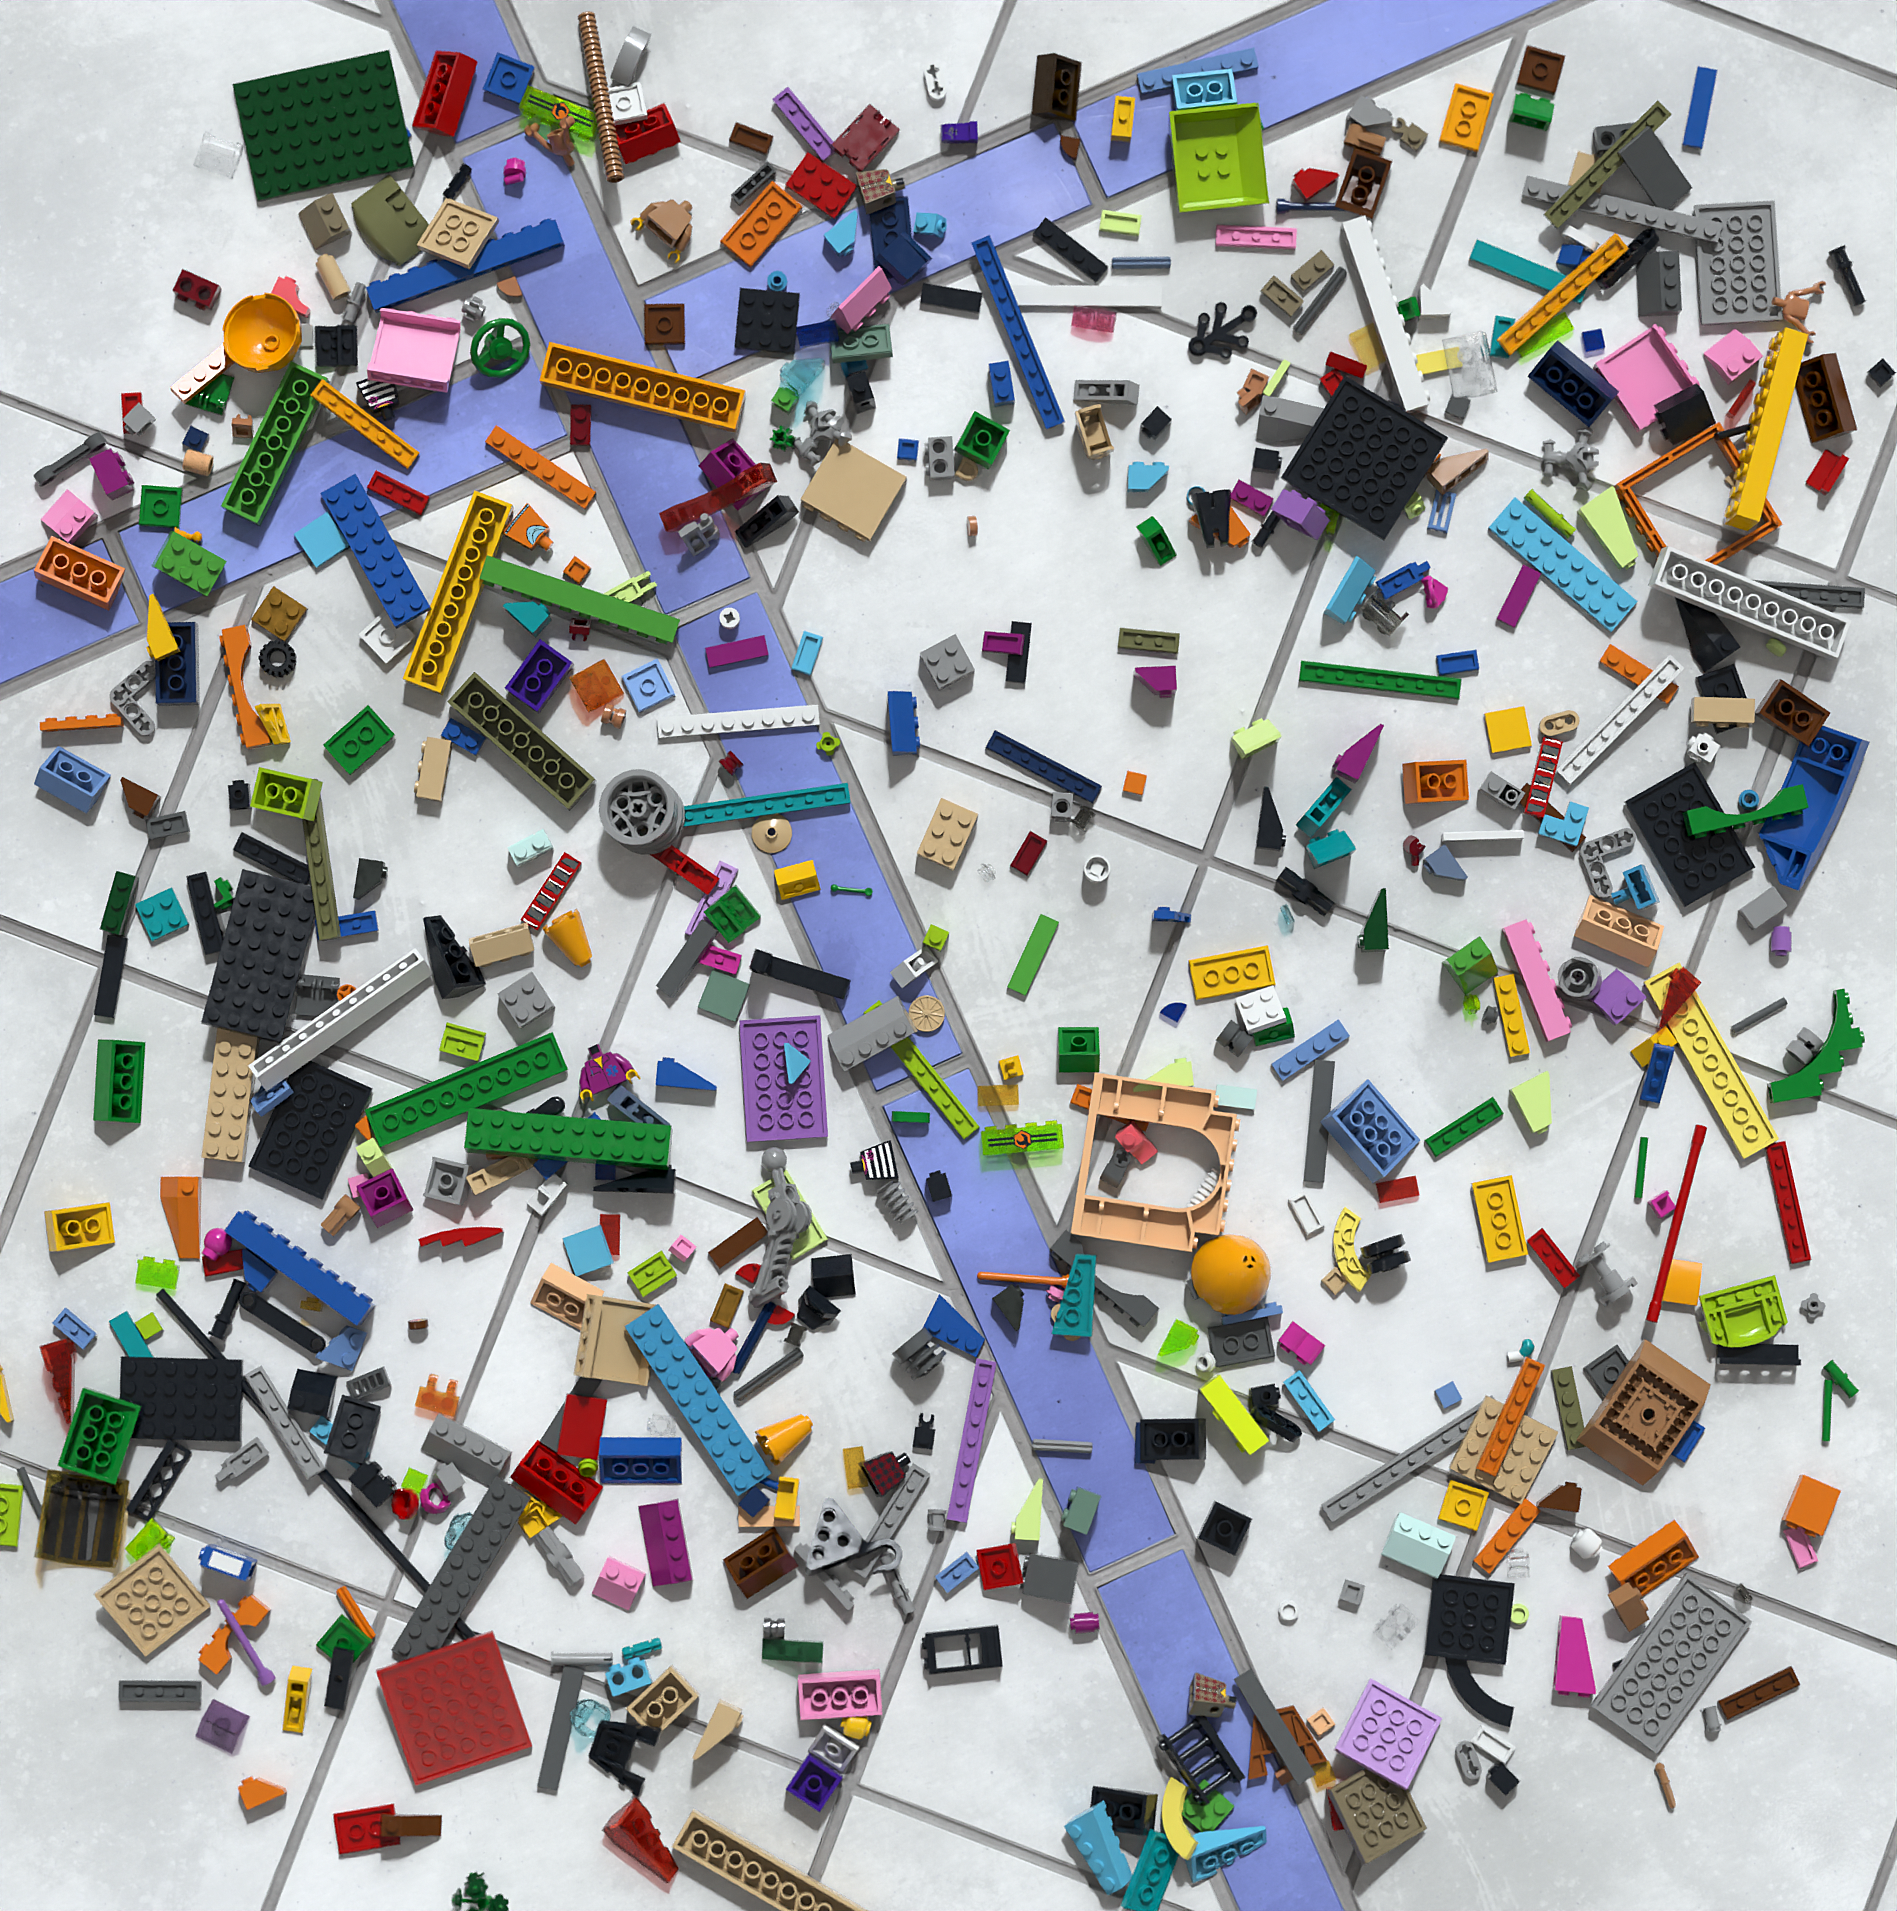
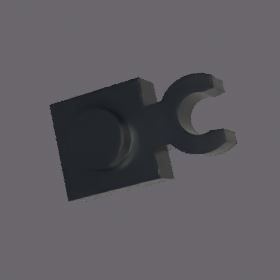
[913,1413,935,1450]

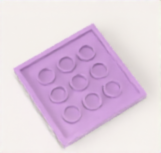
[1334,1679,1442,1790]

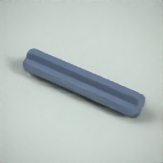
[1112,257,1171,269]

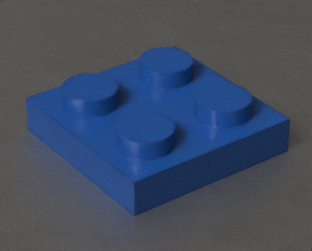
[483,52,535,105]

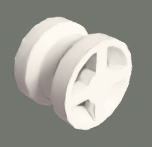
[719,608,740,630]

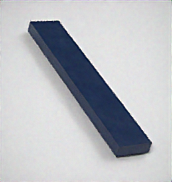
[985,730,1102,804]

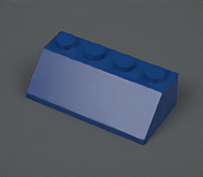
[599,1437,682,1483]

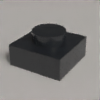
[1867,358,1896,387]

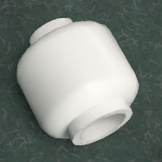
[1572,1529,1602,1559]

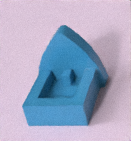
[840,360,868,378]

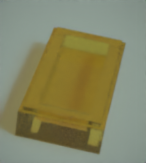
[978,1084,1019,1106]
[843,1446,868,1489]

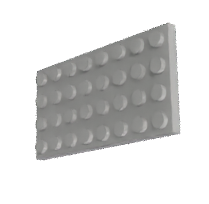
[1590,1573,1752,1754]

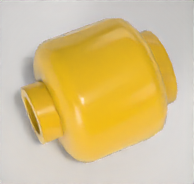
[840,1716,872,1740]

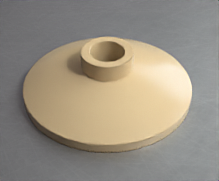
[752,814,792,853]

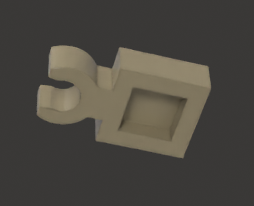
[1391,117,1428,151]

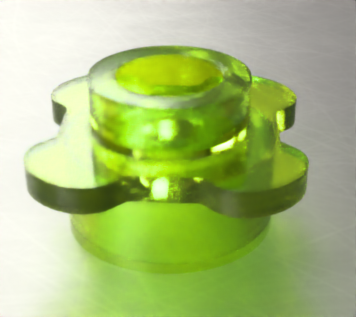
[1463,994,1480,1015]

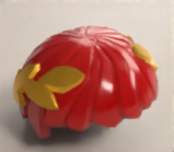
[391,1488,420,1520]

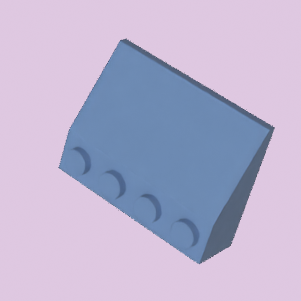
[1320,1079,1420,1183]

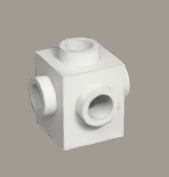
[1686,733,1720,765]

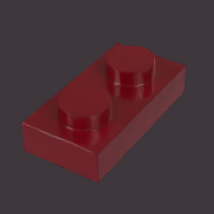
[570,404,592,446]

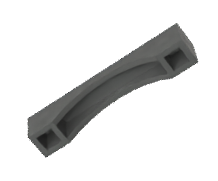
[1050,1230,1160,1327]

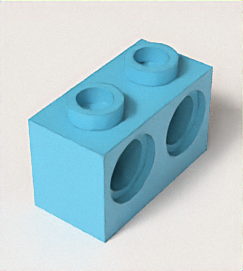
[605,1657,653,1697]

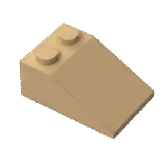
[692,1699,743,1760]

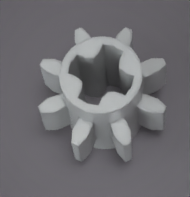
[461,296,486,322]

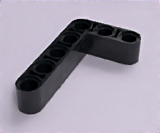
[749,949,851,1000]

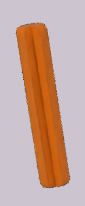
[336,1586,376,1639]

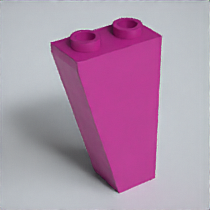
[1553,1615,1596,1697]

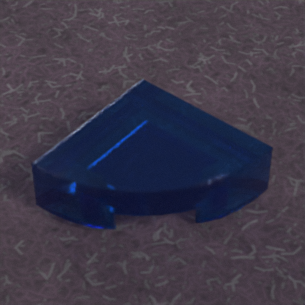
[1160,1002,1187,1023]

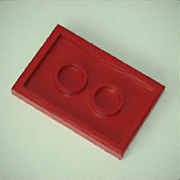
[556,1393,607,1460]
[333,1803,401,1855]

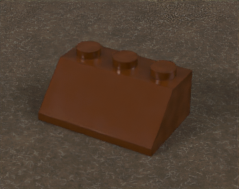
[723,1527,798,1599]

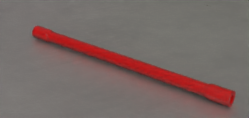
[1646,1124,1707,1323]

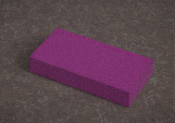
[982,631,1025,655]

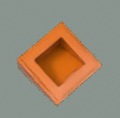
[355,1115,372,1140]

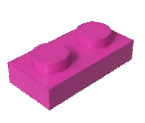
[698,945,742,975]

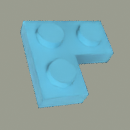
[1538,801,1589,846]

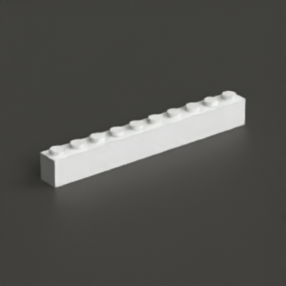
[1341,216,1431,413]
[248,948,433,1091]

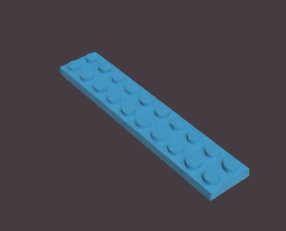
[624,1304,771,1496]

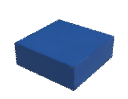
[897,438,919,461]

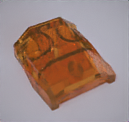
[569,659,624,713]

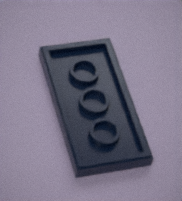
[869,196,912,279]

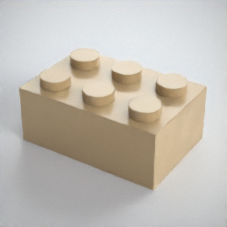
[917,798,978,871]
[626,1665,700,1732]

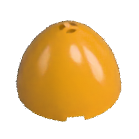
[1191,1234,1271,1315]

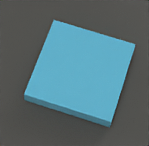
[294,512,349,568]
[562,1225,614,1276]

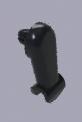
[526,1096,565,1115]

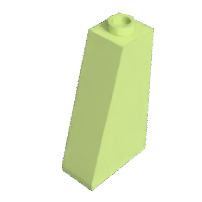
[1577,486,1638,570]

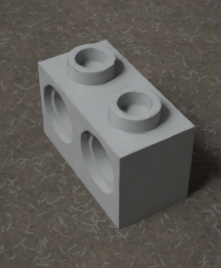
[924,436,955,481]

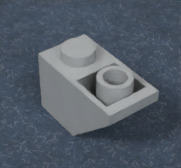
[1346,95,1394,130]
[1478,771,1525,810]

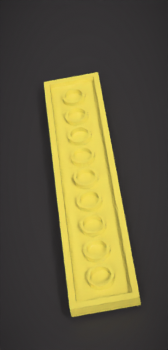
[1643,962,1779,1159]

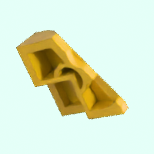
[517,1492,563,1539]

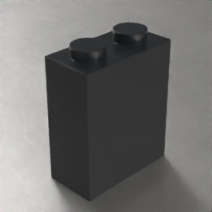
[1654,383,1716,445]

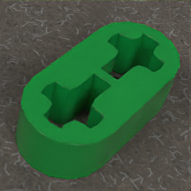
[891,1111,930,1123]

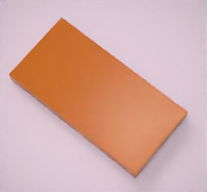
[720,181,803,268]

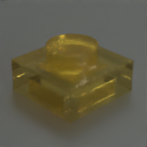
[300,1297,323,1312]
[1312,1760,1336,1787]

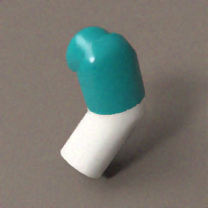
[1507,1339,1535,1362]

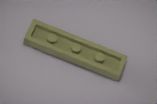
[1551,1366,1586,1450]

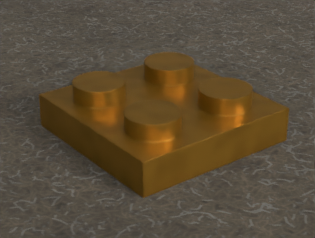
[251,586,307,642]

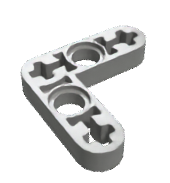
[109,660,155,736]
[1579,828,1636,898]

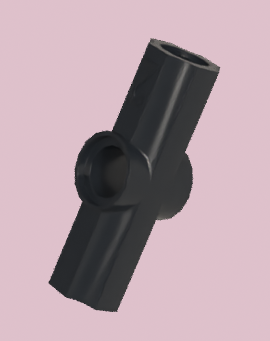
[1276,867,1335,916]

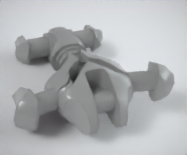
[792,401,852,466]
[1542,427,1599,491]

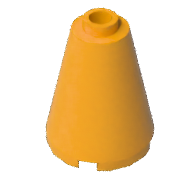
[542,909,592,967]
[755,1414,813,1466]

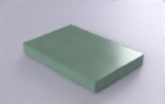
[829,324,893,363]

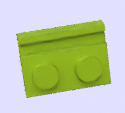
[439,1022,486,1062]
[627,1250,677,1297]

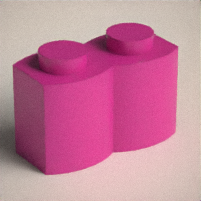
[1278,1321,1325,1365]

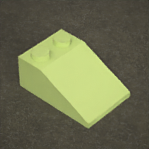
[1231,718,1282,760]

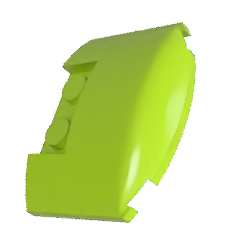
[1699,1275,1788,1347]

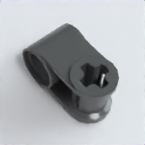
[1099,1148,1131,1188]

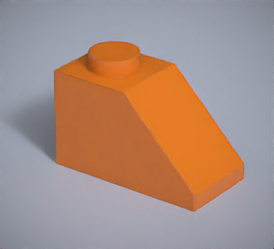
[237,1776,287,1810]

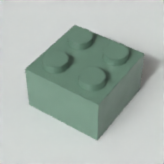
[1061,1486,1101,1535]

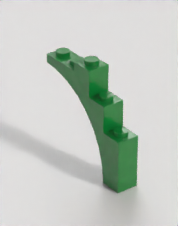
[1767,988,1865,1103]

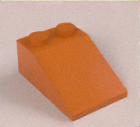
[1402,760,1469,804]

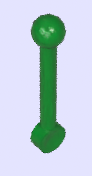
[830,884,873,896]

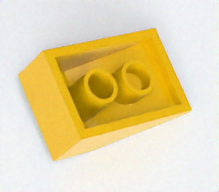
[44,1202,115,1252]

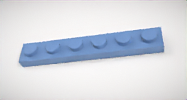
[1137,47,1259,94]

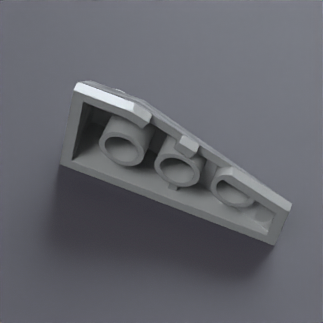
[1256,395,1324,442]

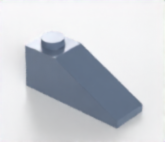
[607,1084,670,1125]

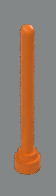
[977,1272,1070,1288]

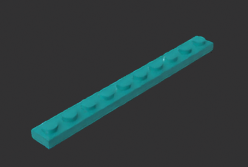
[660,783,851,827]

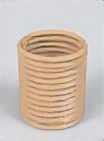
[182,449,214,476]

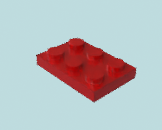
[785,152,857,220]

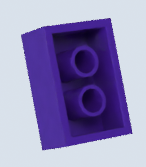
[505,639,574,714]

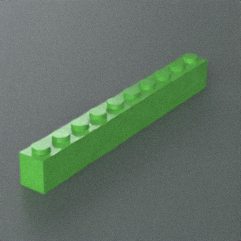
[479,555,680,645]

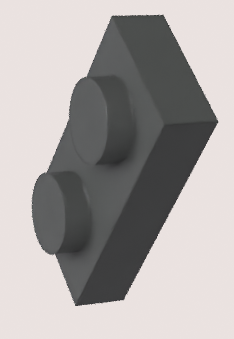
[145,811,190,840]

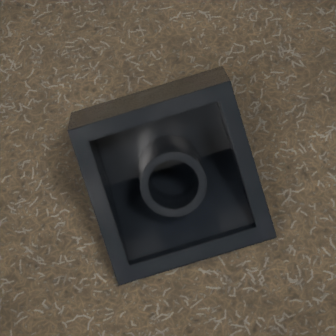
[287,1369,338,1417]

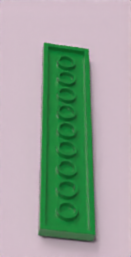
[365,1032,568,1148]

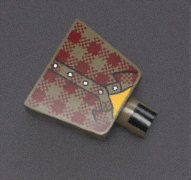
[856,169,905,215]
[1189,1673,1237,1717]

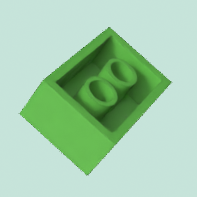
[151,531,227,596]

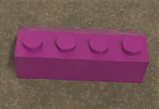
[638,1498,693,1587]

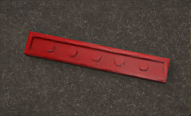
[1765,1141,1811,1264]

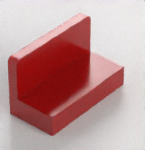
[1805,449,1849,495]

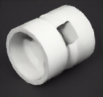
[1083,855,1110,883]

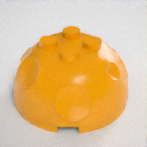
[222,293,302,373]

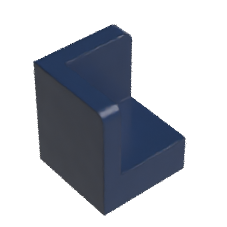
[739,1485,770,1517]

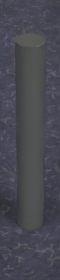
[1731,997,1788,1033]
[17,1467,49,1526]

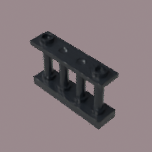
[1156,1714,1246,1806]

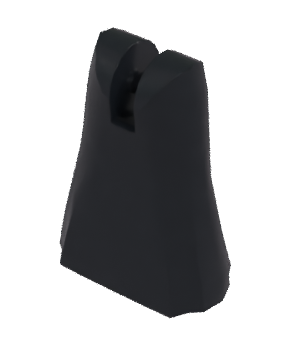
[1191,489,1231,548]

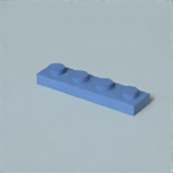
[1271,1019,1350,1081]

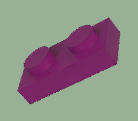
[1231,479,1274,517]

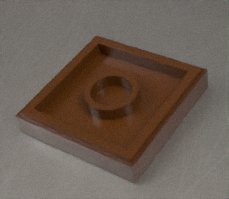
[1516,45,1565,95]
[644,303,685,345]

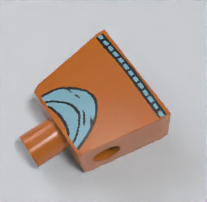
[503,503,554,551]

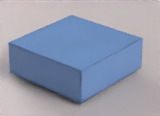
[1435,1381,1462,1409]

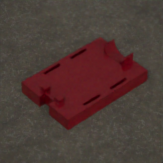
[830,104,900,172]

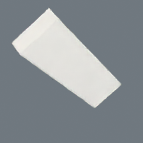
[1441,830,1524,842]

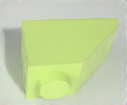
[356,1138,392,1177]

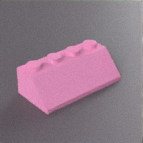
[798,1669,882,1720]

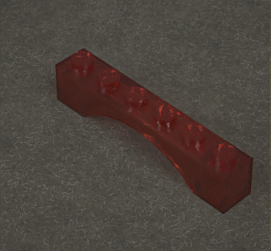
[659,463,777,532]

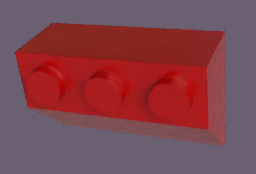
[615,103,681,165]

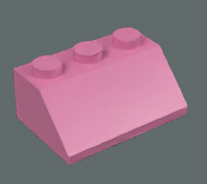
[831,266,892,334]

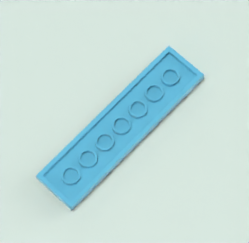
[1488,497,1638,633]

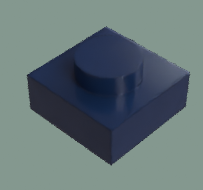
[182,426,210,453]

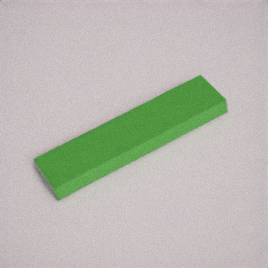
[1007,914,1059,996]

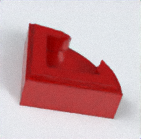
[735,1263,761,1284]
[768,1304,795,1325]

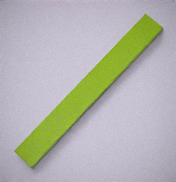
[863,1000,979,1139]

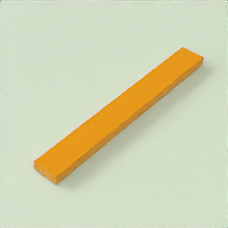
[1496,233,1629,356]

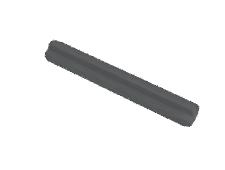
[1293,267,1347,335]
[733,1348,804,1401]

